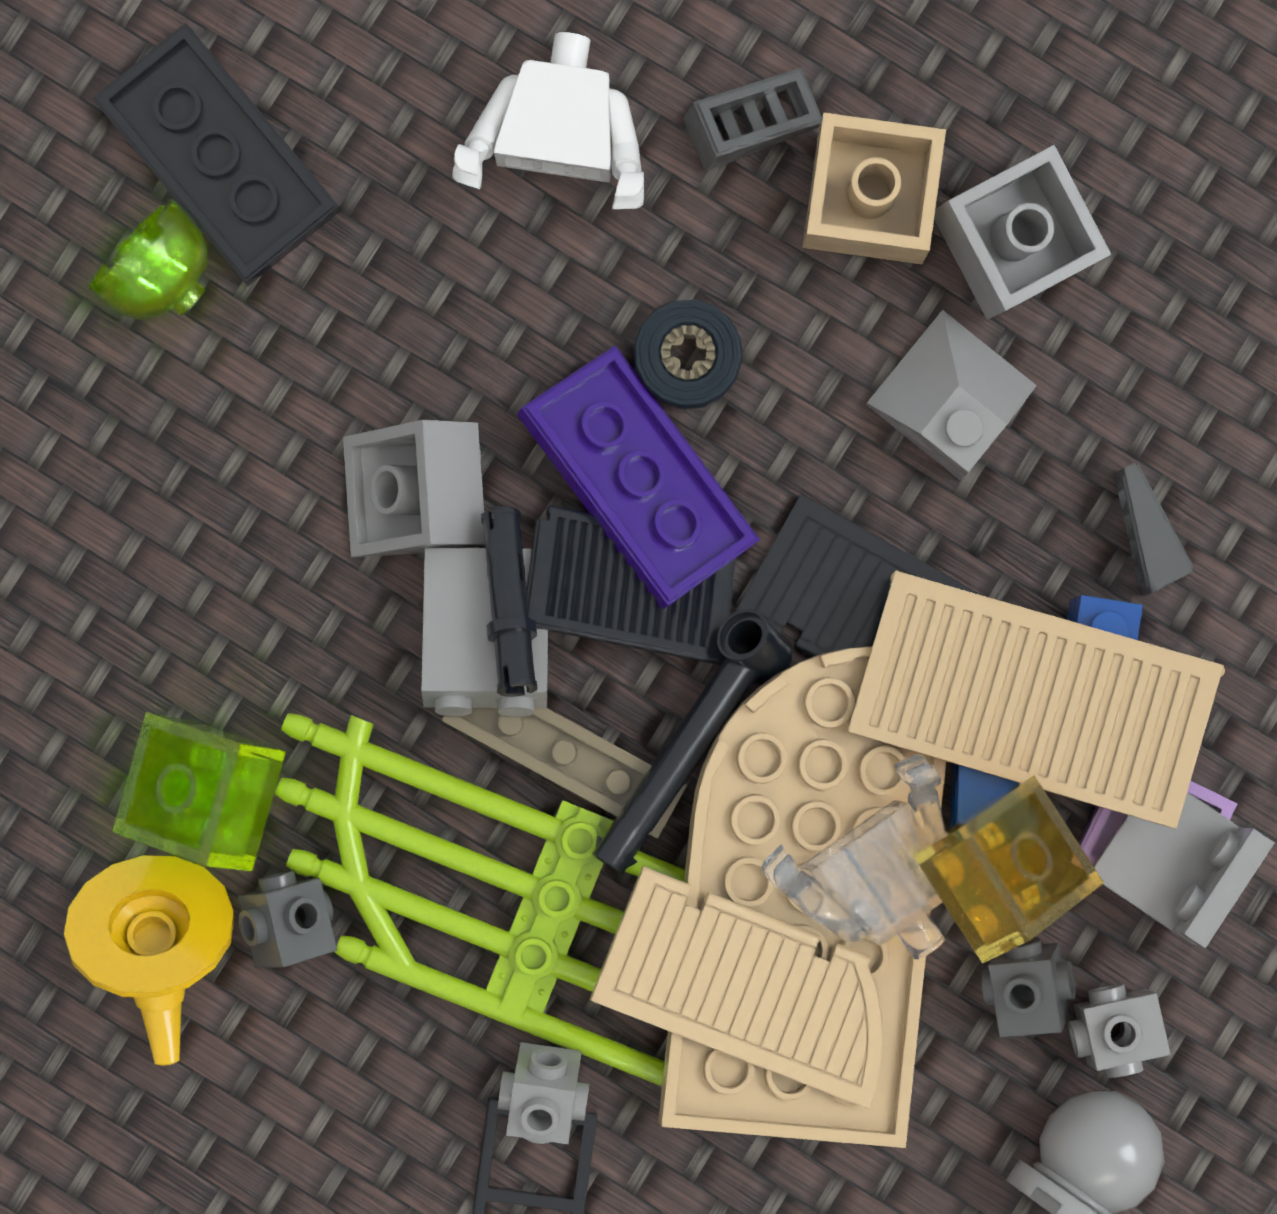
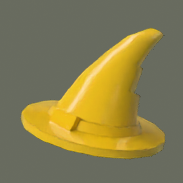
[64,855,234,1066]

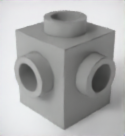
[1068,984,1171,1078]
[498,1042,590,1144]

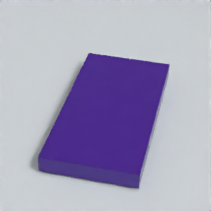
[517,345,760,609]

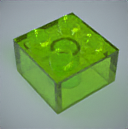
[112,712,286,871]

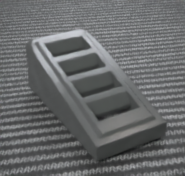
[684,68,822,171]
[1114,463,1194,596]

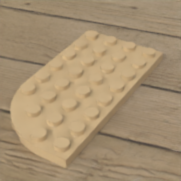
[658,646,946,1148]

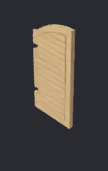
[590,866,883,1109]

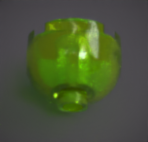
[87,198,208,320]

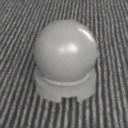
[1006,1091,1165,1214]

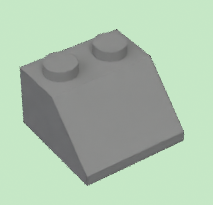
[343,420,485,557]

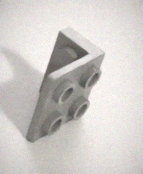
[1090,792,1275,948]

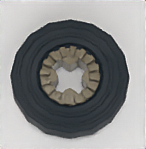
[634,299,742,409]

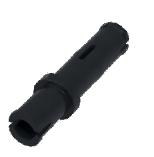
[481,506,538,697]

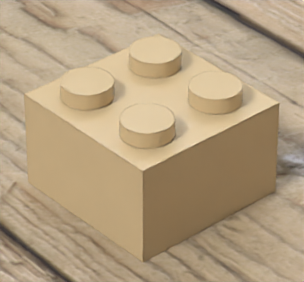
[802,113,946,264]

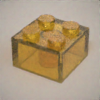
[913,776,1104,964]

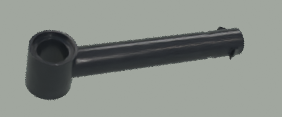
[592,609,792,875]

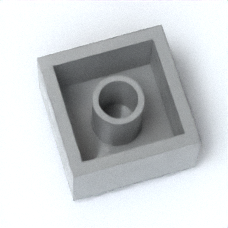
[934,145,1111,320]

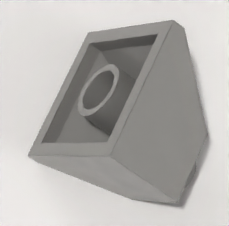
[866,310,1037,480]

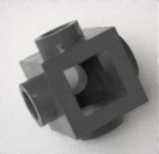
[238,870,337,968]
[982,936,1075,1038]

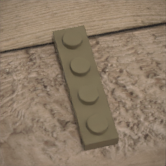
[442,708,687,839]

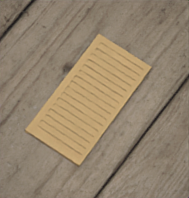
[848,571,1225,829]

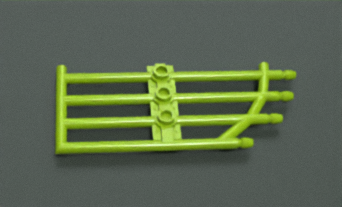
[275,713,685,1086]

